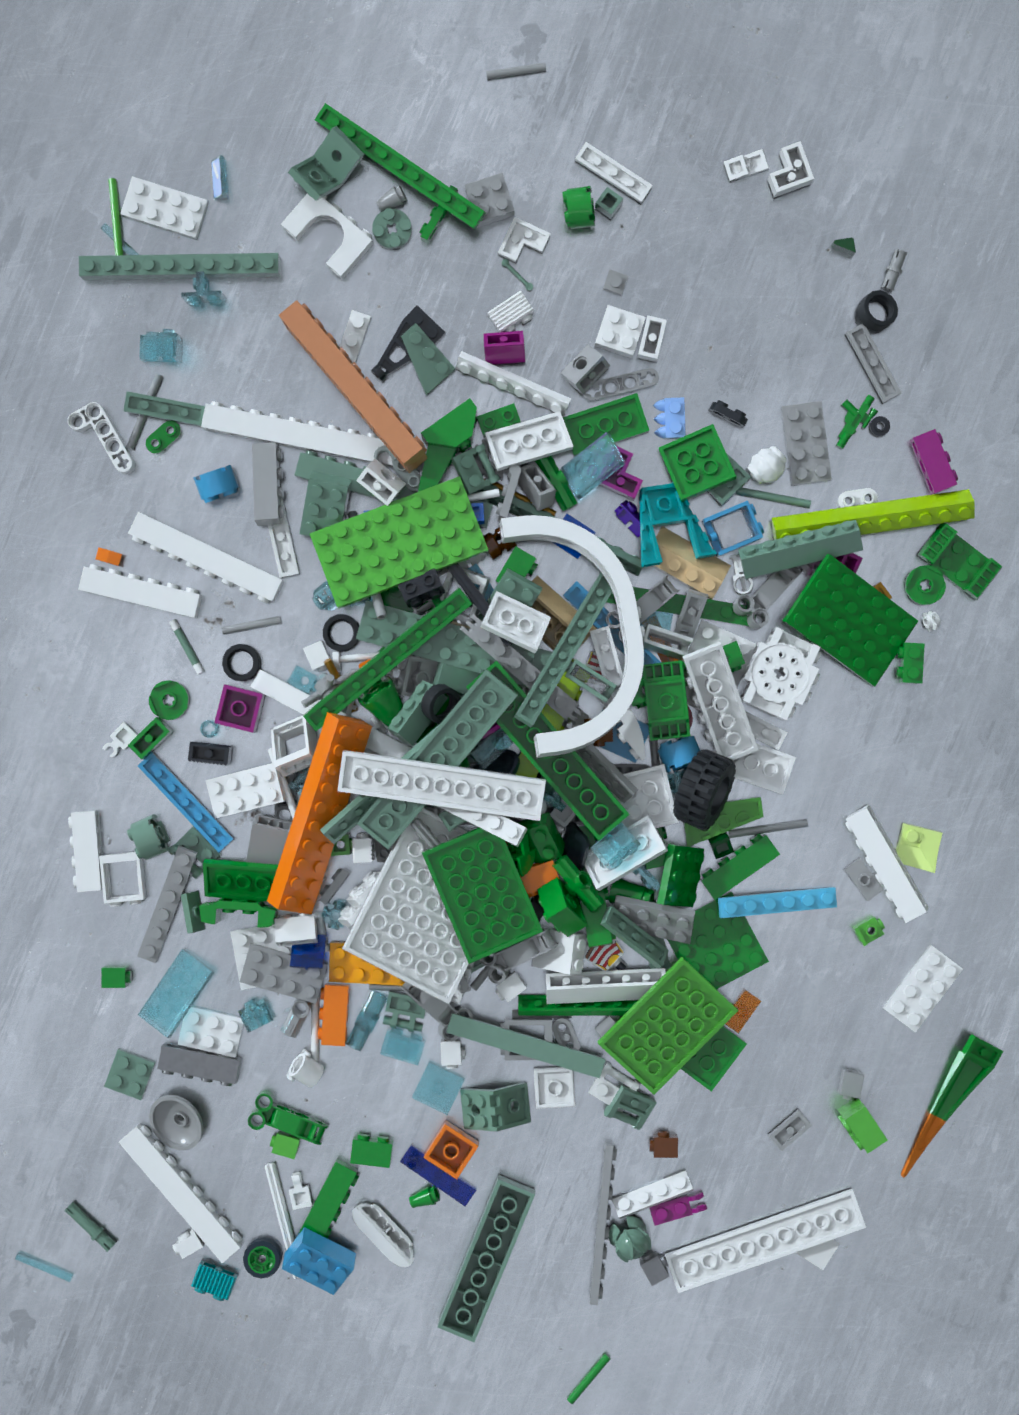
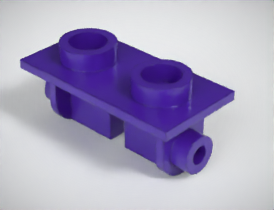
[614,500,654,538]

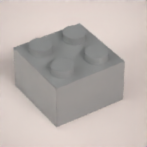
[465,173,515,228]

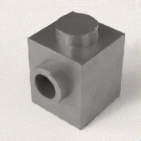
[640,1251,669,1286]

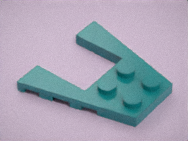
[639,483,717,567]

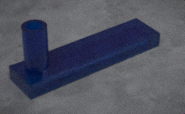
[400,1144,477,1207]

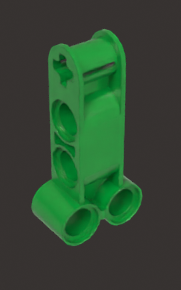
[248,1090,329,1145]

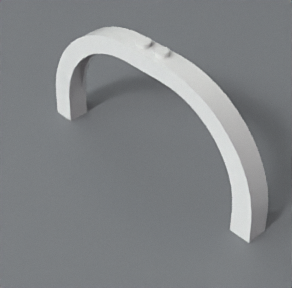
[499,515,645,758]

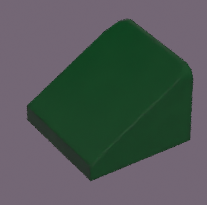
[831,237,856,256]
[708,832,734,859]

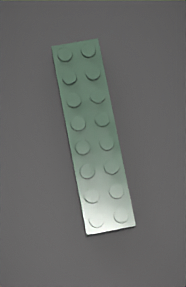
[437,1175,535,1342]

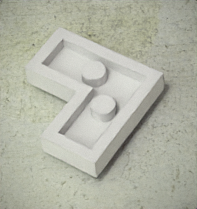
[498,217,551,262]

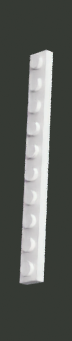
[364,748,527,847]

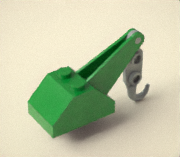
[374,398,478,492]

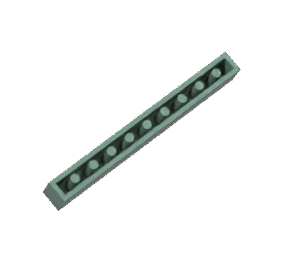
[79,253,281,280]
[294,450,493,529]

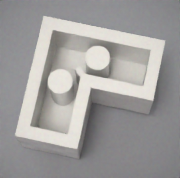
[767,141,814,198]

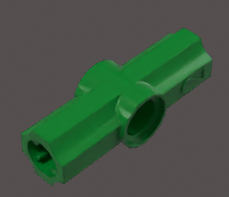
[535,456,578,512]
[552,855,604,912]

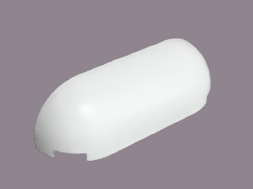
[352,1203,414,1267]

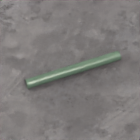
[735,487,811,508]

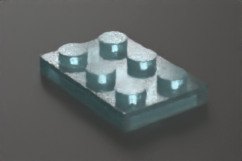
[561,432,625,500]

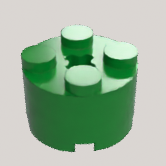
[562,186,595,229]

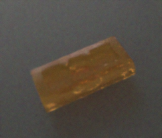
[726,989,761,1034]

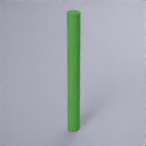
[108,178,123,255]

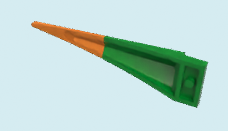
[901,1034,1003,1178]

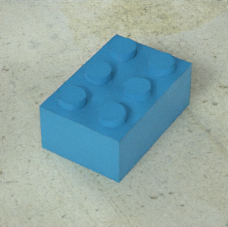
[282,1227,356,1295]

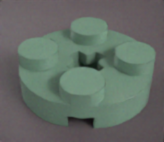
[372,208,412,249]

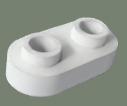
[837,488,878,508]

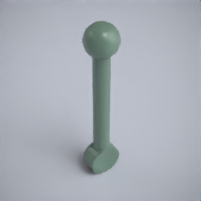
[501,259,533,291]

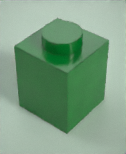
[101,966,132,988]

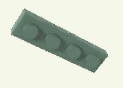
[123,391,205,426]
[600,906,669,968]

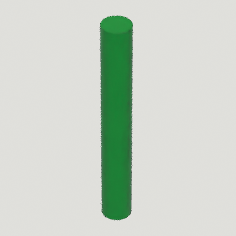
[567,1353,611,1404]

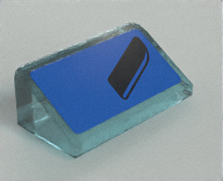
[211,155,229,200]

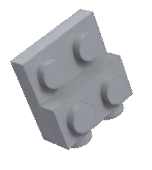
[394,656,438,697]

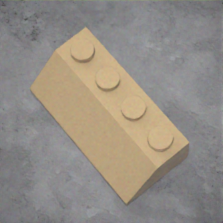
[653,526,731,600]
[531,575,597,650]

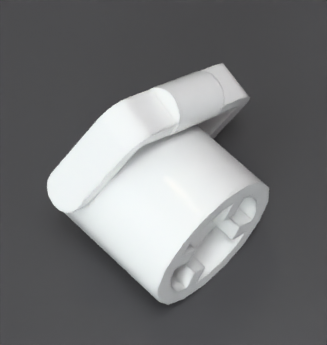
[286,1049,324,1088]

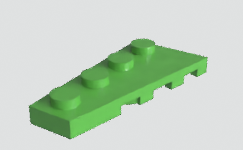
[683,797,764,846]

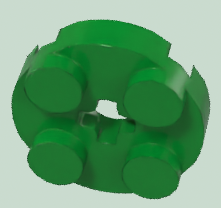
[905,565,946,605]
[149,680,189,720]

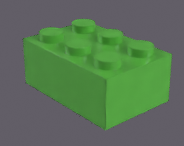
[837,1098,888,1154]

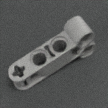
[732,567,803,630]
[605,576,680,643]
[479,927,558,984]
[399,982,473,1042]

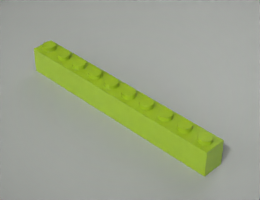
[771,489,975,540]

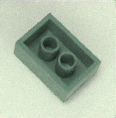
[299,471,352,536]

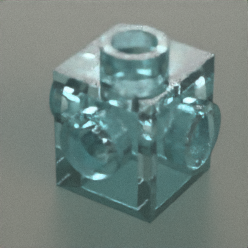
[322,900,350,930]
[238,999,273,1033]

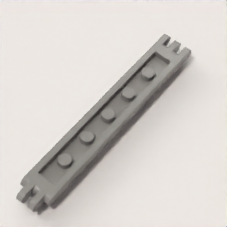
[460,613,583,723]

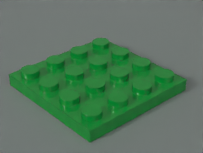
[667,891,769,989]

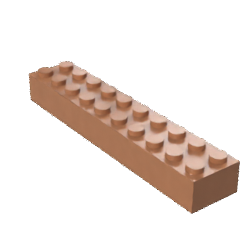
[279,300,428,473]

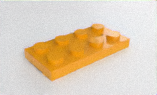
[329,941,405,986]

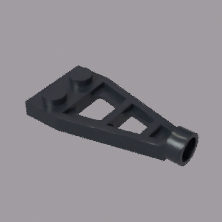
[371,305,446,381]

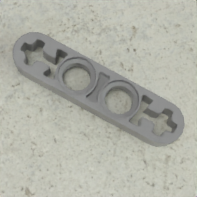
[583,368,659,401]

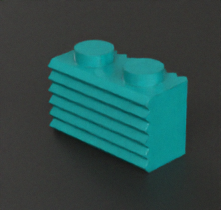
[191,1260,238,1301]

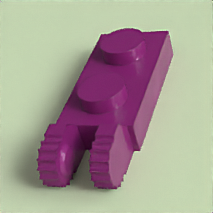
[649,1192,707,1226]

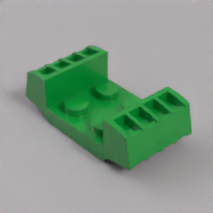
[917,523,1002,600]
[642,660,690,741]
[199,898,279,928]

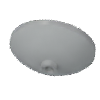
[149,1095,204,1150]

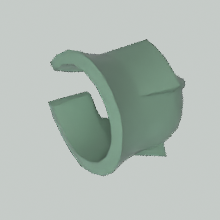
[609,1216,652,1262]

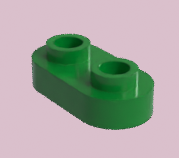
[146,421,182,454]

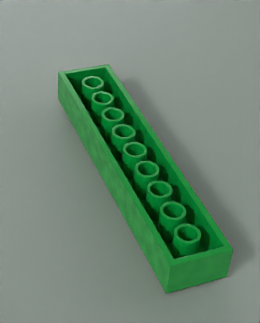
[466,660,630,841]

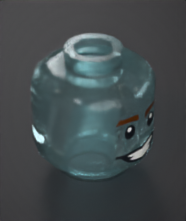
[312,581,336,610]

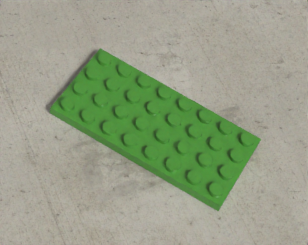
[310,476,489,609]

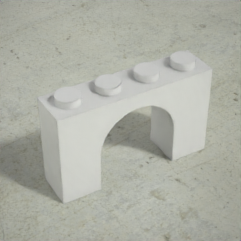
[281,193,373,280]

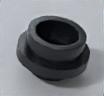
[870,416,890,436]

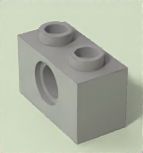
[561,344,610,394]

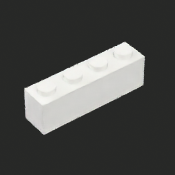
[68,810,103,892]

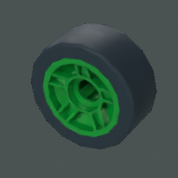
[243,1238,282,1279]

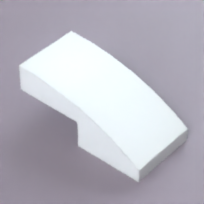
[724,149,769,181]

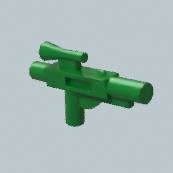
[836,395,878,449]

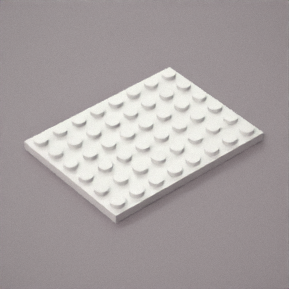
[342,808,469,1004]

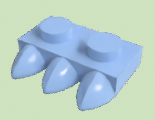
[653,397,686,439]

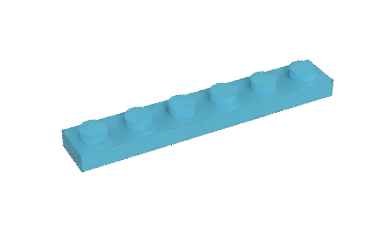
[718,887,837,918]

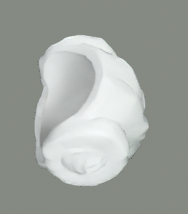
[747,446,787,483]

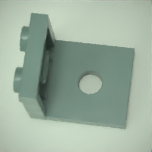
[288,126,364,201]
[460,1082,531,1132]

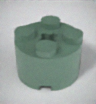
[127,814,171,860]

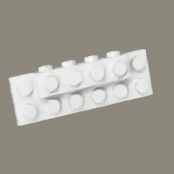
[682,642,758,760]

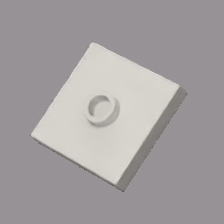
[534,1067,576,1109]

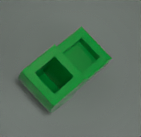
[508,833,535,877]

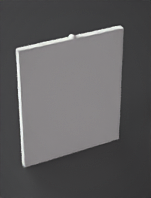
[795,1239,840,1270]

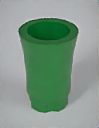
[609,878,655,904]

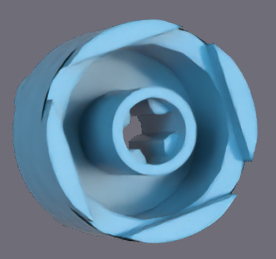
[193,465,239,503]
[658,735,700,774]

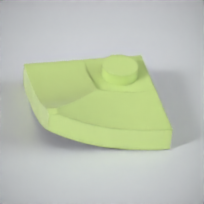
[896,823,943,873]

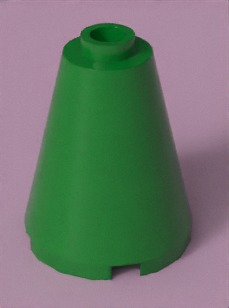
[358,676,403,727]

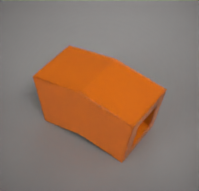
[95,547,122,566]

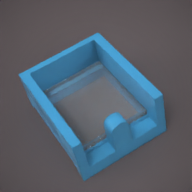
[701,501,764,557]

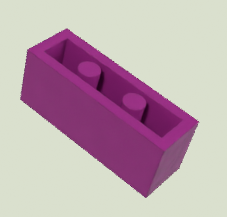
[910,429,958,495]

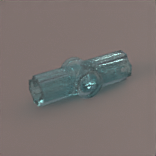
[346,990,388,1051]

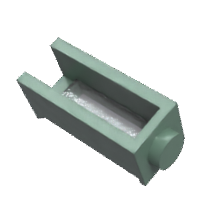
[565,659,617,703]

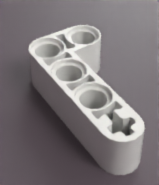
[68,402,135,474]

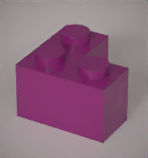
[598,445,643,501]

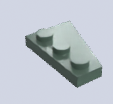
[401,323,456,395]

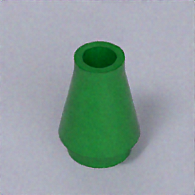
[409,1186,440,1208]

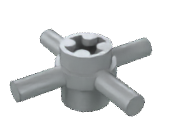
[301,670,354,708]

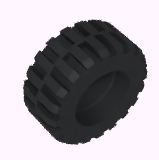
[673,749,736,830]

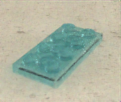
[138,949,214,1038]

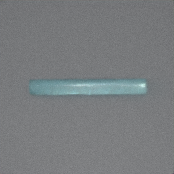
[101,223,139,255]
[15,1252,73,1282]

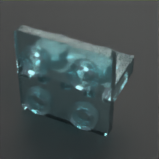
[181,271,226,306]

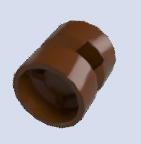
[483,527,517,560]

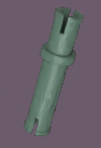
[65,1202,116,1252]

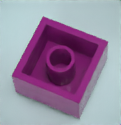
[214,684,265,733]

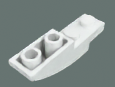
[598,689,646,761]

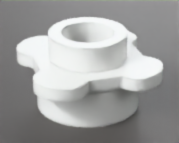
[923,611,941,632]

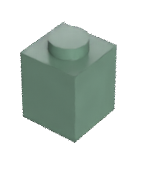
[595,187,623,219]

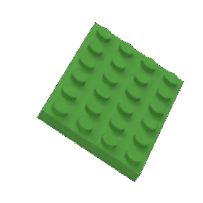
[597,957,739,1095]

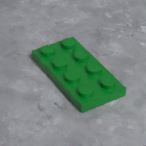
[563,393,650,456]
[203,859,278,901]

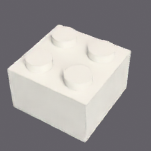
[595,305,646,359]

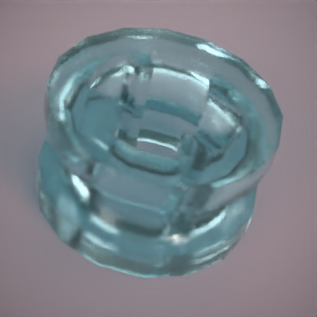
[200,720,219,738]

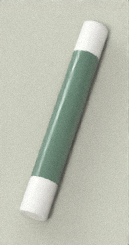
[169,619,204,675]

